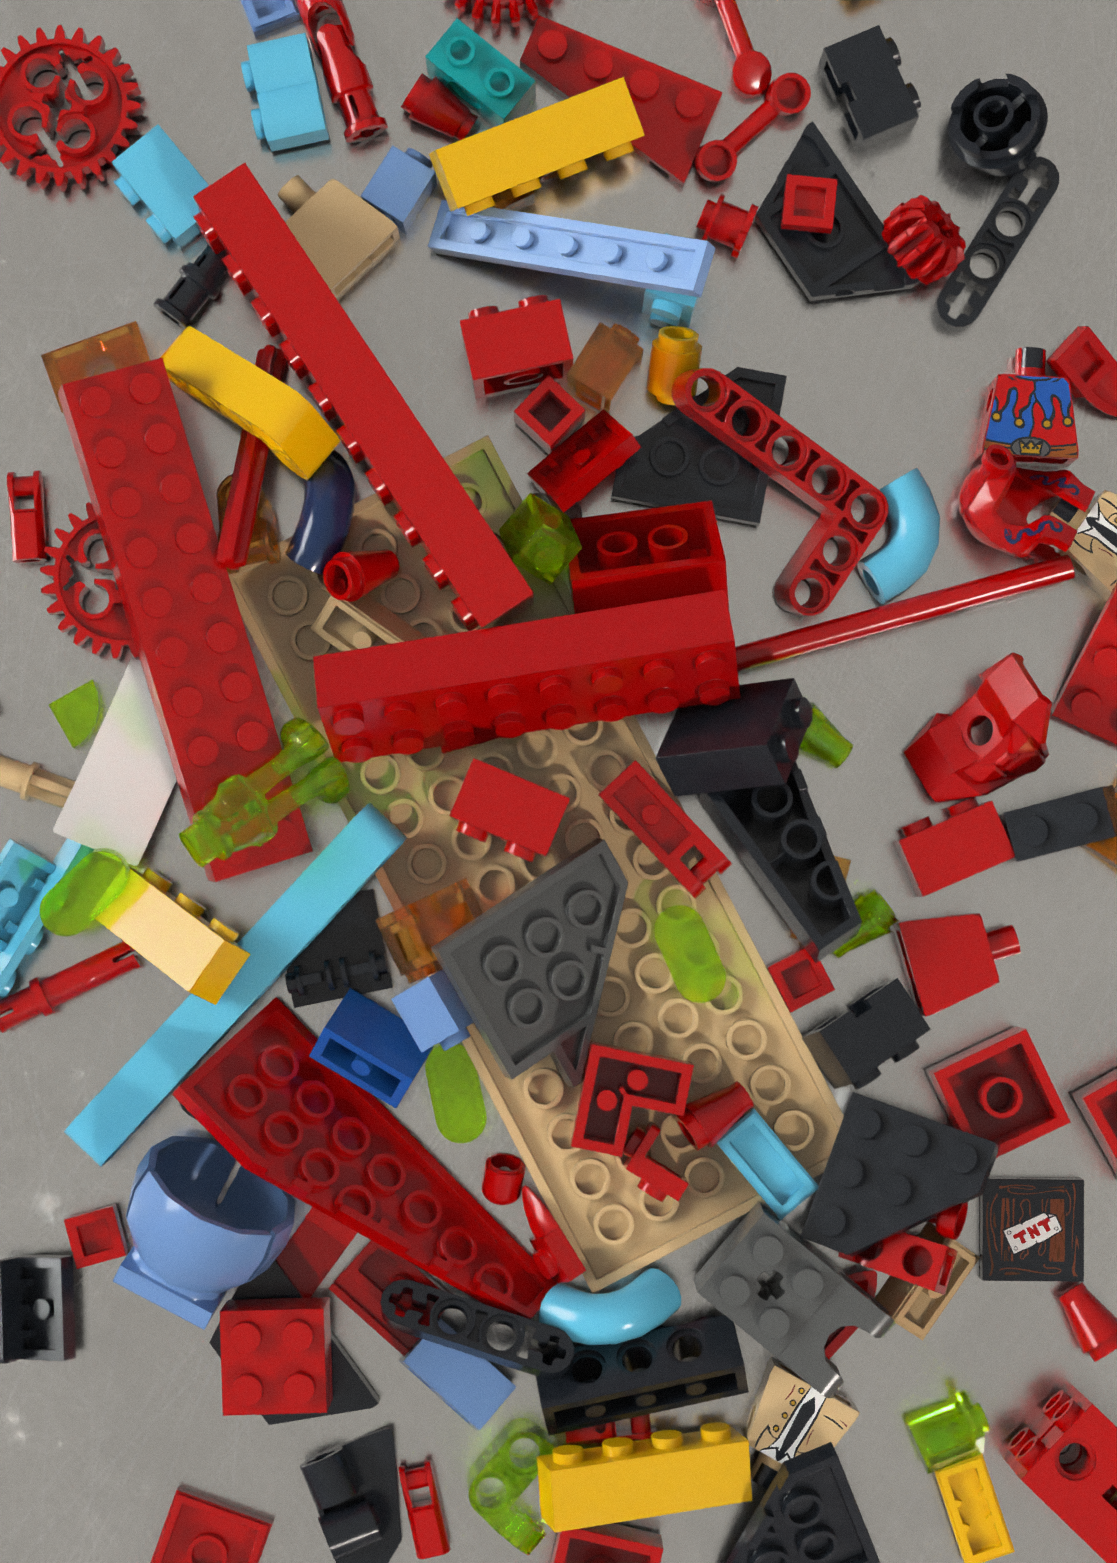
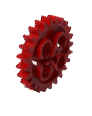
[0,25,144,192]
[40,502,139,660]

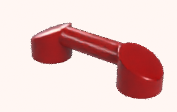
[700,0,772,99]
[694,73,811,182]

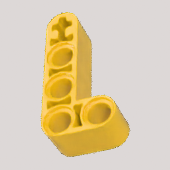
[160,326,340,480]

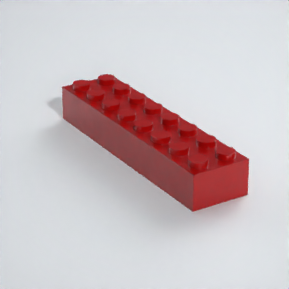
[313,589,740,763]

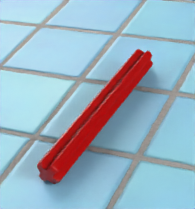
[216,345,286,570]

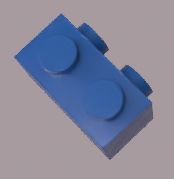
[309,988,434,1108]

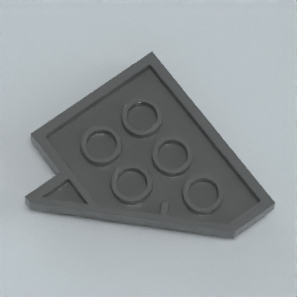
[431,838,628,1087]

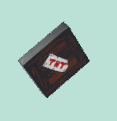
[980,1177,1084,1282]

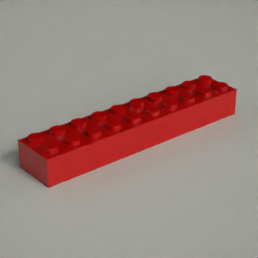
[193,163,534,631]
[58,358,313,882]

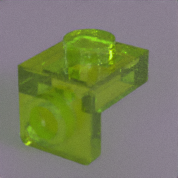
[907,1390,990,1474]

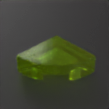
[49,680,101,749]

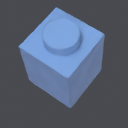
[361,145,437,234]
[391,969,474,1052]

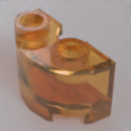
[375,878,483,984]

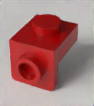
[623,1121,689,1202]

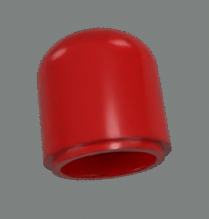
[482,1153,526,1206]

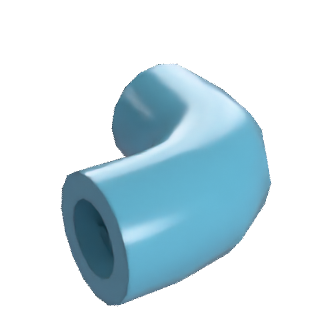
[857,467,940,604]
[539,1268,681,1345]

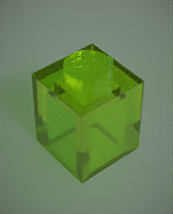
[499,493,582,585]

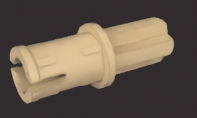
[0,755,75,809]

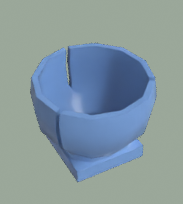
[113,1136,295,1330]

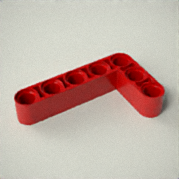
[672,368,888,616]

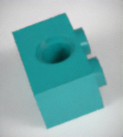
[425,18,536,127]

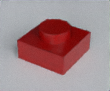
[781,174,838,234]
[766,948,835,1013]
[64,1204,129,1269]

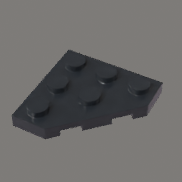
[611,367,787,526]
[801,1092,1000,1257]
[726,1442,880,1563]

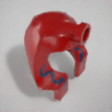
[959,444,1095,563]

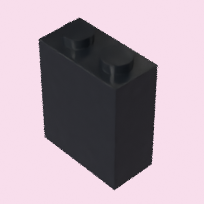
[655,678,812,796]

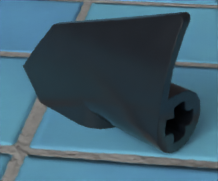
[300,1427,402,1563]

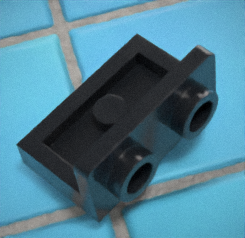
[0,1254,76,1364]

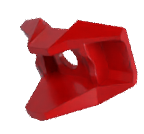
[903,652,1052,803]

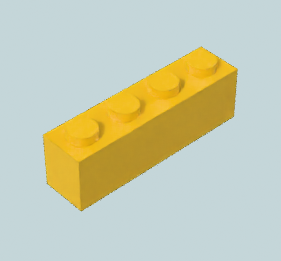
[429,77,645,216]
[537,1422,752,1533]

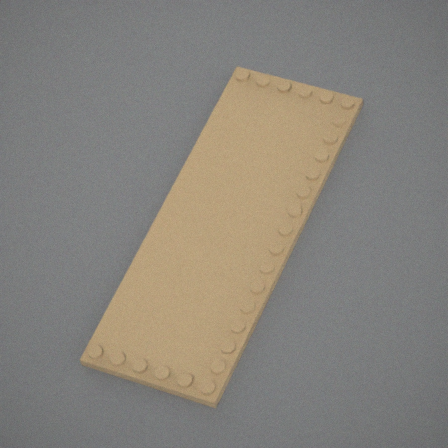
[227,435,844,1293]

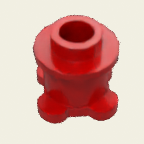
[696,194,759,259]

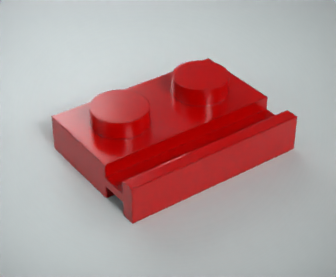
[328,1240,447,1356]

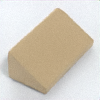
[311,594,427,652]
[875,1223,980,1341]

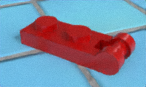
[598,760,732,899]

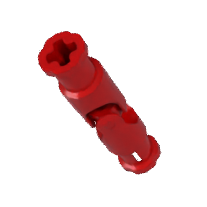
[295,0,388,143]

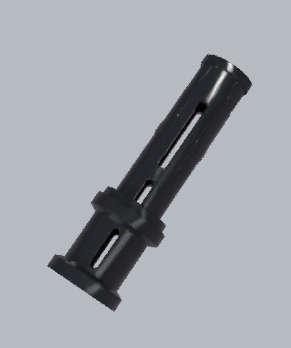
[153,245,228,330]

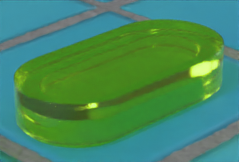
[40,848,130,936]
[654,905,726,1003]
[425,1043,487,1143]

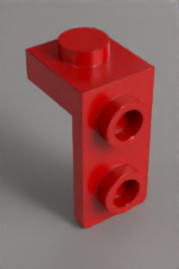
[276,1207,358,1298]

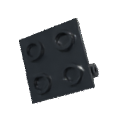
[285,889,393,1008]

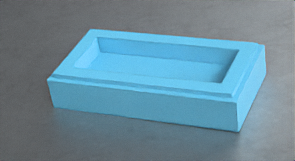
[717,1107,819,1220]

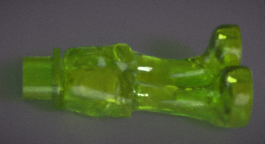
[179,717,350,867]

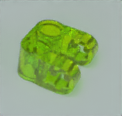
[466,1419,564,1555]

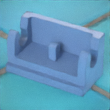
[399,1318,516,1431]

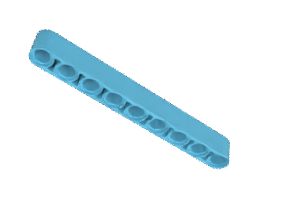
[64,803,407,1167]

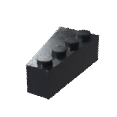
[699,761,862,963]

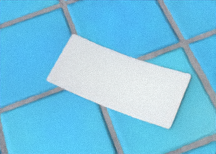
[53,657,177,866]

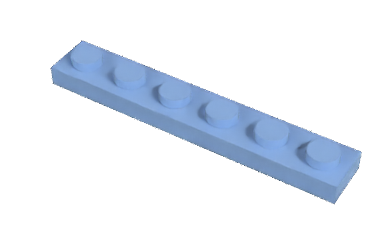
[428,200,716,298]

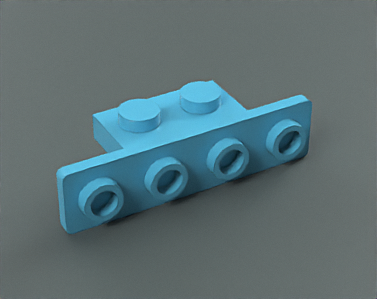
[0,838,96,998]

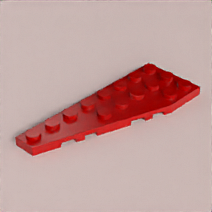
[172,997,557,1319]

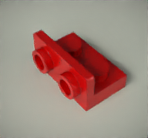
[526,409,641,513]

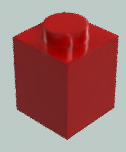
[514,375,586,454]

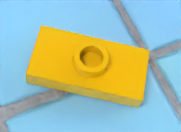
[932,1451,1015,1563]

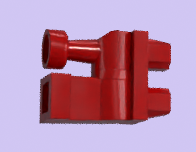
[835,1202,968,1295]

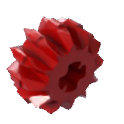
[882,195,966,285]

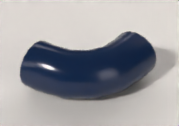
[285,450,355,575]

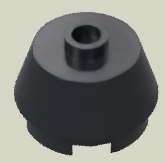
[948,74,1048,176]

